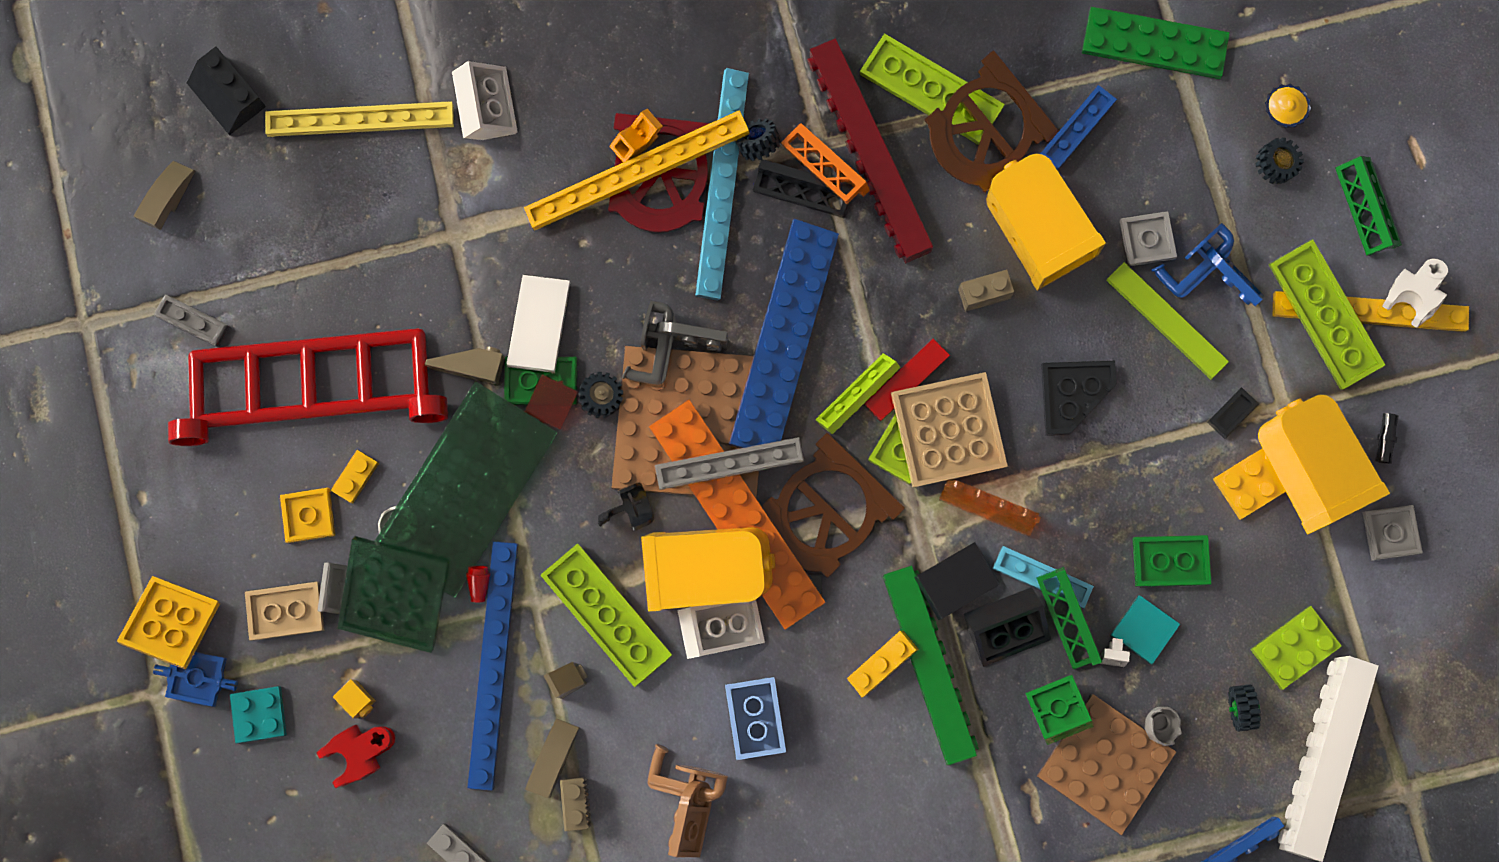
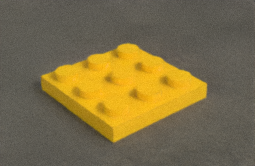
[117,576,220,670]

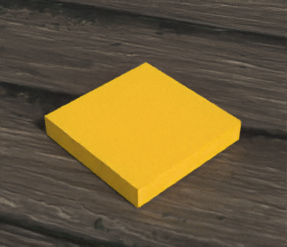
[280,487,335,543]

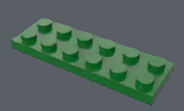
[1082,7,1230,79]

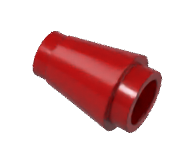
[466,566,491,603]

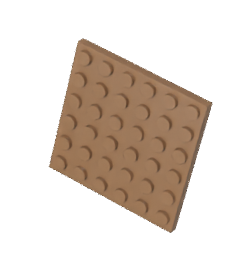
[612,346,759,499]

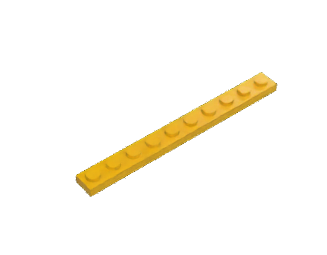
[524,110,750,231]

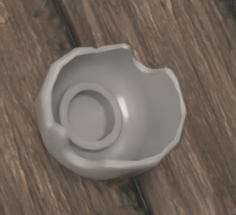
[1144,706,1182,746]

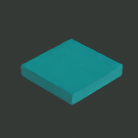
[1110,595,1180,664]

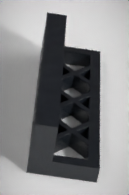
[753,159,852,218]

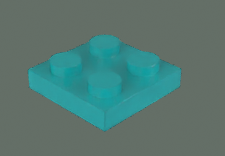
[230,686,287,743]

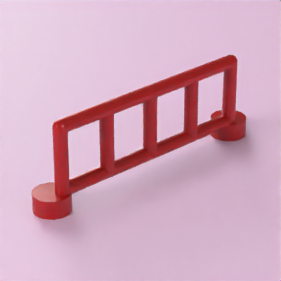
[168,328,448,446]

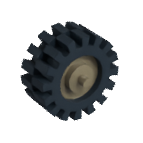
[578,372,623,418]

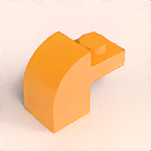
[609,109,663,162]

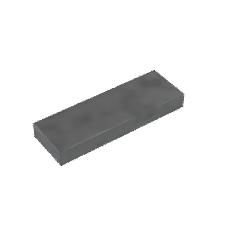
[154,294,229,347]

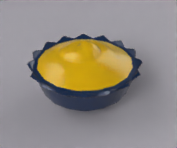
[1265,83,1312,128]

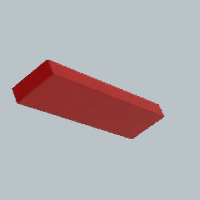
[864,339,950,422]

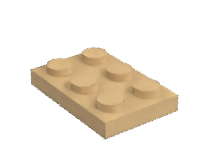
[245,582,325,641]

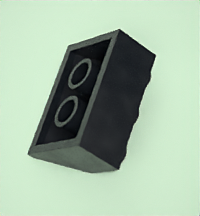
[187,46,266,135]
[964,587,1051,667]

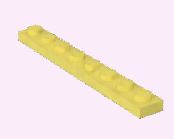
[265,102,454,137]

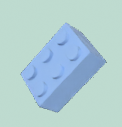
[725,677,786,760]

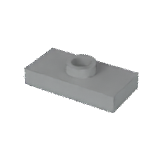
[318,563,350,614]

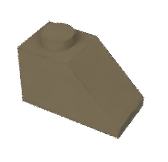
[544,662,588,699]

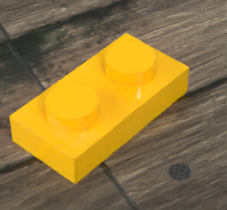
[331,450,379,504]

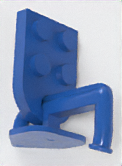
[1151,223,1264,306]

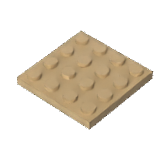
[891,372,1008,488]

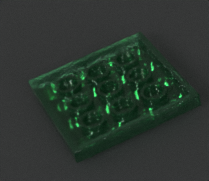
[337,536,450,653]

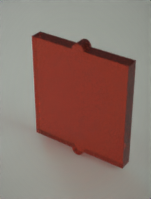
[524,374,578,429]

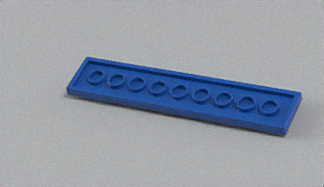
[729,219,839,449]

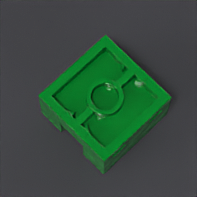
[1025,675,1094,745]

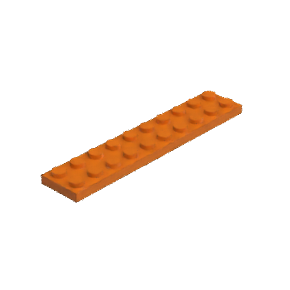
[649,400,825,629]

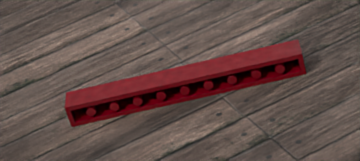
[807,38,933,264]

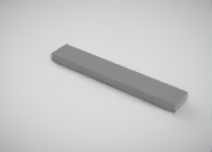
[655,437,804,490]

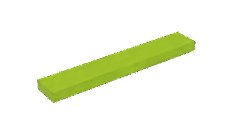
[1106,262,1229,380]

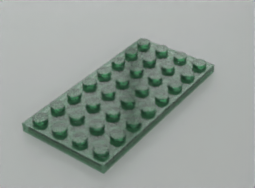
[371,381,558,598]

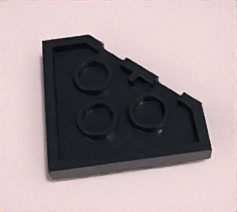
[1041,360,1117,436]

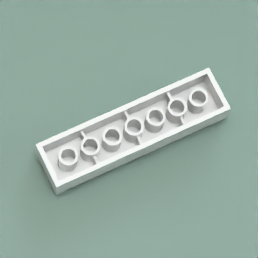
[1278,656,1378,862]

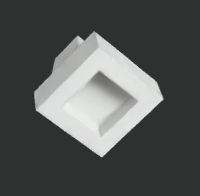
[1100,638,1130,667]

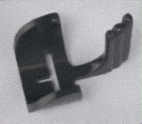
[598,482,654,531]

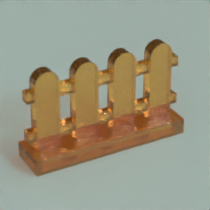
[939,479,1041,537]

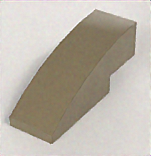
[134,161,195,231]
[525,719,580,798]

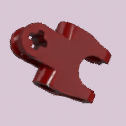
[316,725,396,788]

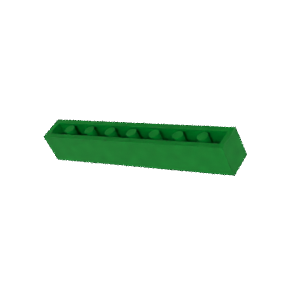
[883,566,979,765]

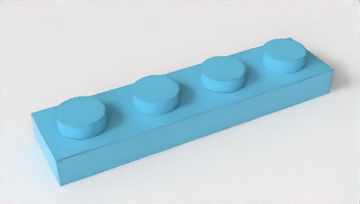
[993,546,1094,609]

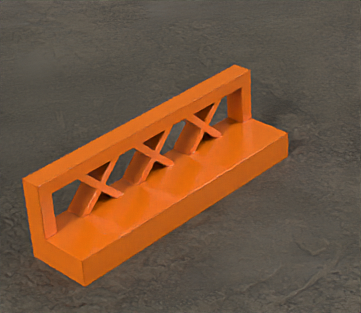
[781,123,870,204]

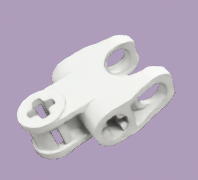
[1382,259,1448,328]

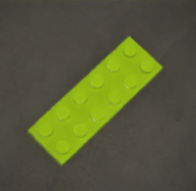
[859,33,1005,145]
[1268,240,1385,390]
[540,543,673,687]

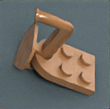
[648,744,728,857]

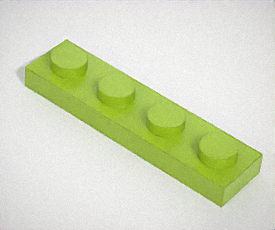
[815,353,901,434]

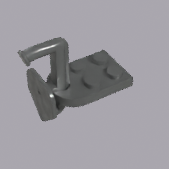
[622,301,729,385]

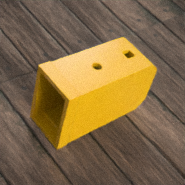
[986,154,1106,291]
[1258,395,1390,535]
[641,527,775,612]

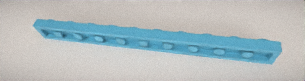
[695,68,749,301]

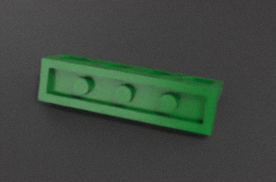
[1335,156,1402,256]
[1036,567,1102,670]

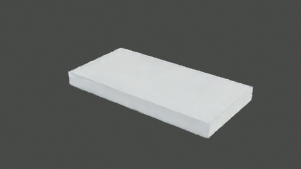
[507,275,570,373]

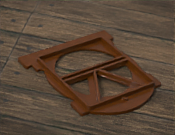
[924,50,1059,192]
[761,433,905,578]

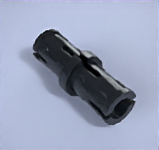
[1375,413,1399,464]

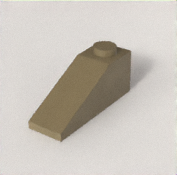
[425,347,505,386]

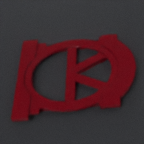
[608,113,710,232]

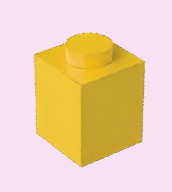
[333,679,376,718]

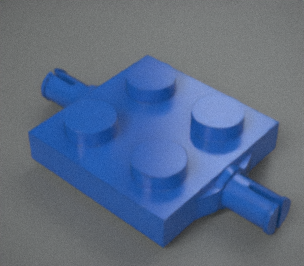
[153,652,238,707]

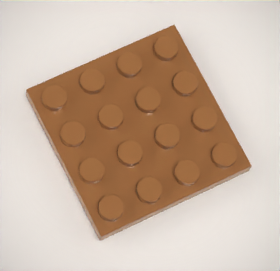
[1037,694,1176,835]

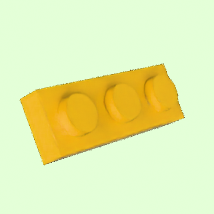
[847,630,919,698]

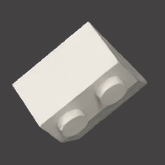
[678,600,765,659]

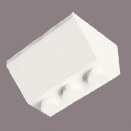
[452,61,518,140]

